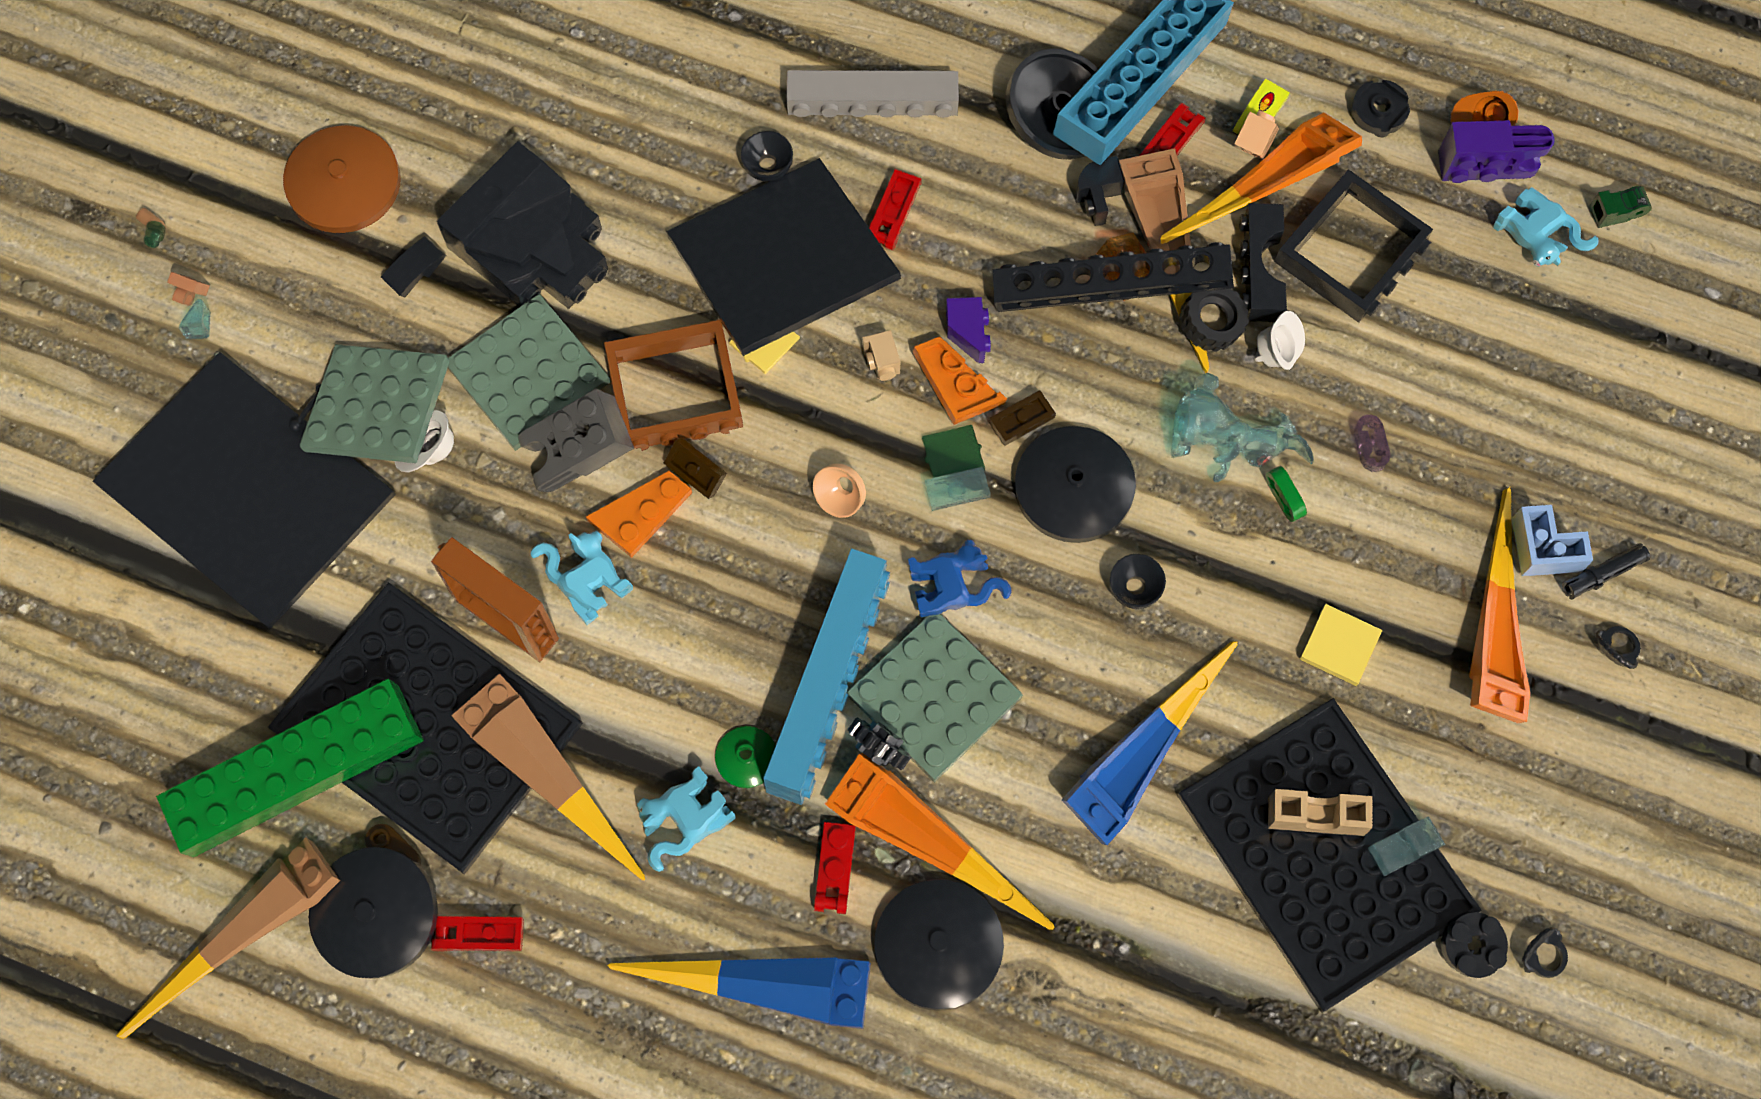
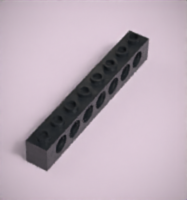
[992,242,1234,312]

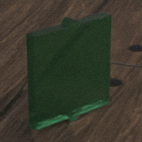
[922,425,985,483]

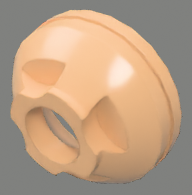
[813,464,866,518]

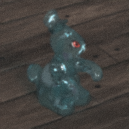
[1171,373,1314,482]

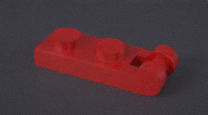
[1139,103,1206,156]
[869,169,922,251]
[814,822,856,914]
[431,916,524,952]

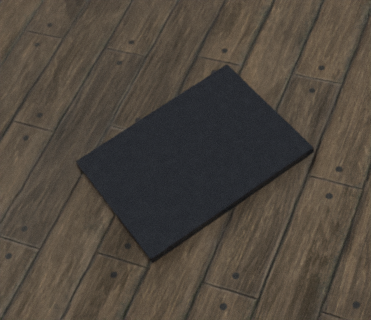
[92,352,396,629]
[268,582,583,875]
[1177,698,1482,1013]

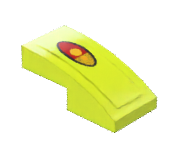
[1233,79,1290,135]

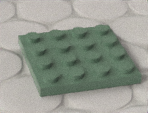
[448,294,611,451]
[300,344,450,463]
[847,614,1023,783]

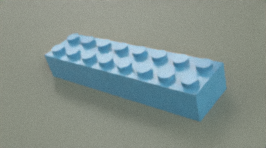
[1053,0,1234,165]
[764,548,890,805]

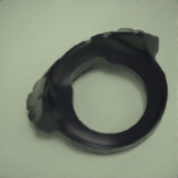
[1595,626,1641,669]
[1522,927,1568,978]

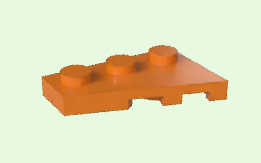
[912,336,1007,425]
[586,471,692,558]

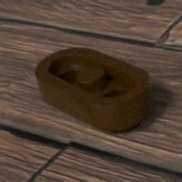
[365,824,421,866]

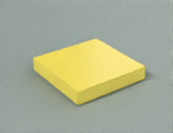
[1300,604,1382,686]

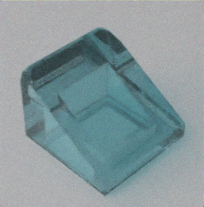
[179,299,211,339]

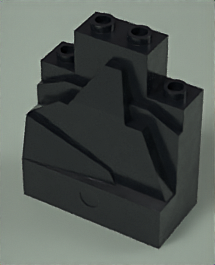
[436,141,608,309]

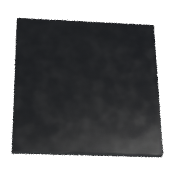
[666,158,901,356]

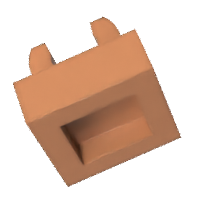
[167,272,210,306]

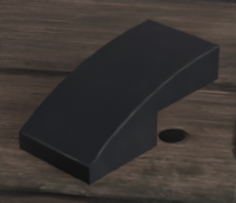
[381,236,447,298]

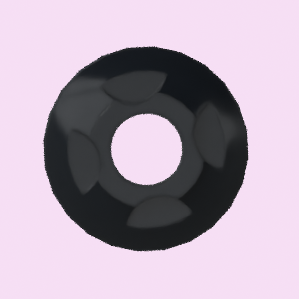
[741,131,793,181]
[1109,554,1166,609]

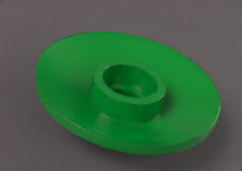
[715,726,776,788]

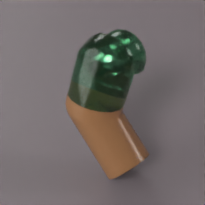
[136,208,166,248]

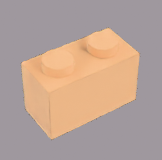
[1234,110,1279,160]

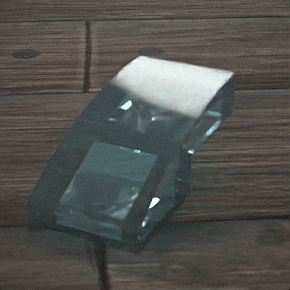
[1368,816,1445,876]

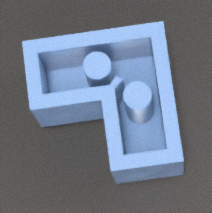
[1511,505,1593,576]

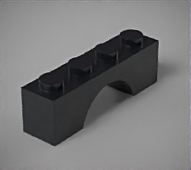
[1239,203,1287,322]

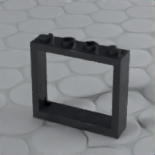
[1275,169,1433,323]

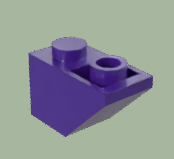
[946,297,991,364]

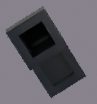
[1076,156,1124,226]

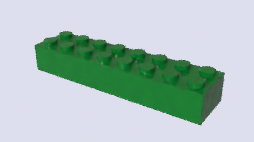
[156,679,424,858]

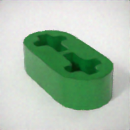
[1265,466,1307,522]

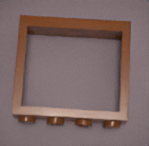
[604,320,743,451]
[431,537,559,663]

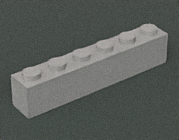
[787,70,959,118]

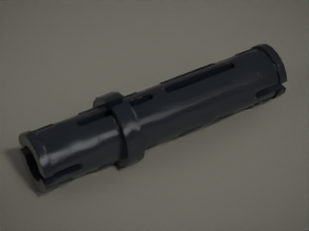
[1562,543,1650,600]

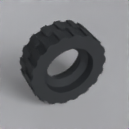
[1179,289,1249,352]

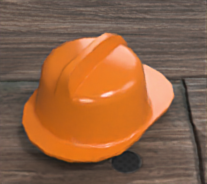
[1451,91,1519,126]

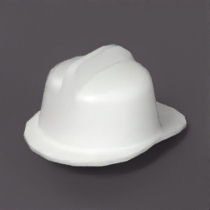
[1254,311,1305,370]
[394,410,454,472]

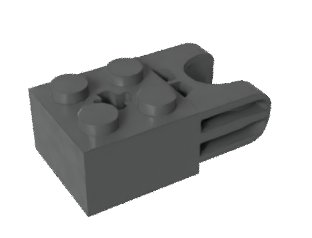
[518,389,634,492]

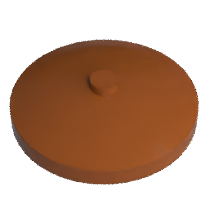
[283,125,401,233]

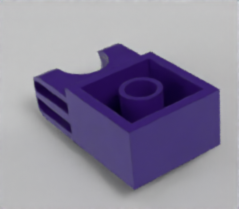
[1438,120,1555,183]

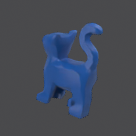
[908,540,1012,617]

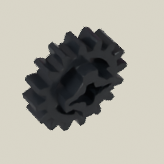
[847,717,912,770]

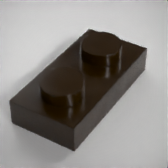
[989,390,1056,446]
[663,437,727,499]

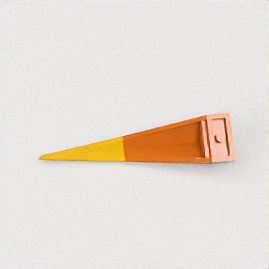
[1161,112,1362,244]
[1469,487,1530,724]
[825,753,1055,929]

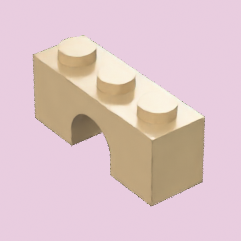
[1268,789,1372,836]

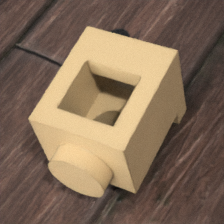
[862,330,901,381]

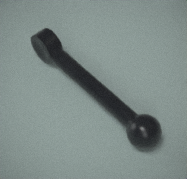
[289,384,321,432]

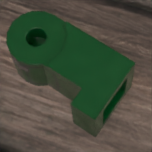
[1589,186,1652,228]

